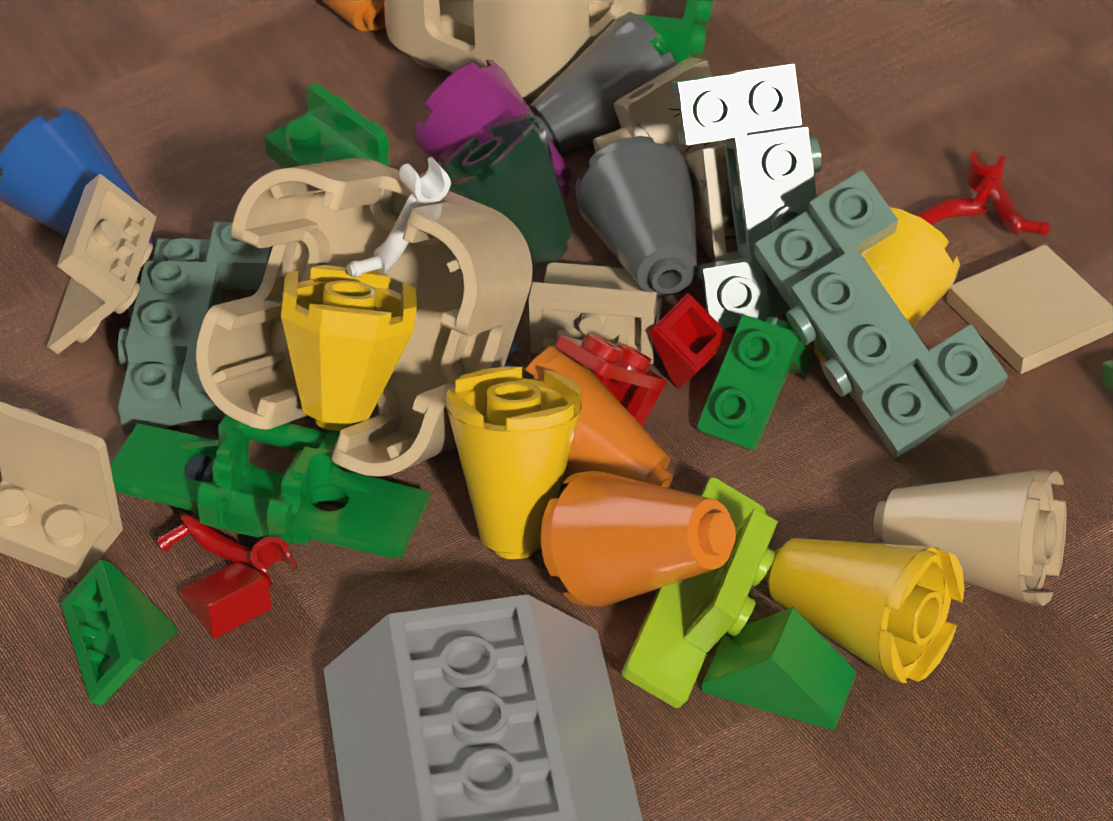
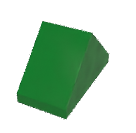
[702,607,856,731]

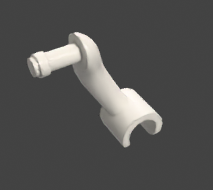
[347,157,451,277]

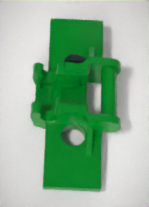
[110,414,431,559]

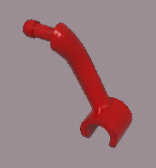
[967,151,1051,236]
[906,175,997,225]
[156,514,298,586]

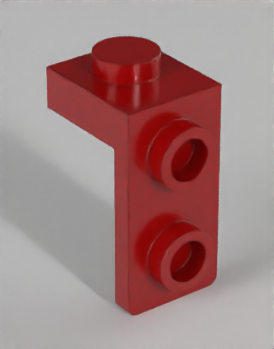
[555,332,667,427]

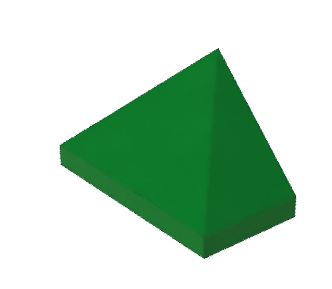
[61,559,180,706]

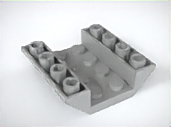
[324,594,643,821]

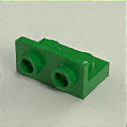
[264,82,390,168]

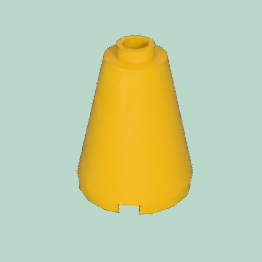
[814,207,960,366]
[446,366,582,560]
[766,538,964,684]

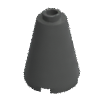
[529,12,677,154]
[575,136,697,296]

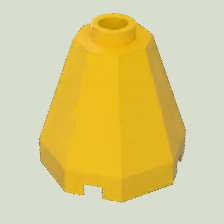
[281,265,417,431]

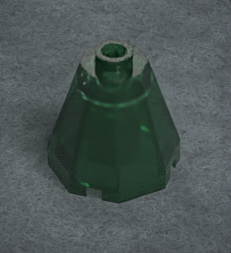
[441,112,573,267]

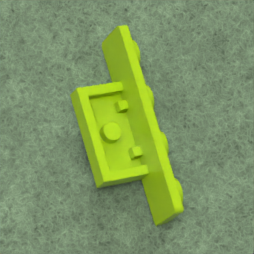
[622,477,778,708]

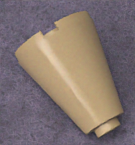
[873,469,1067,606]

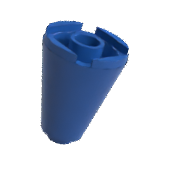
[0,107,152,243]

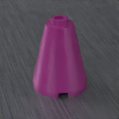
[414,60,571,213]

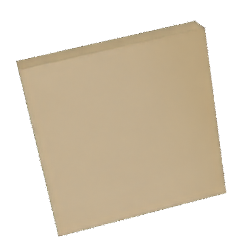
[947,244,1113,374]

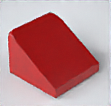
[649,293,732,389]
[179,562,272,639]

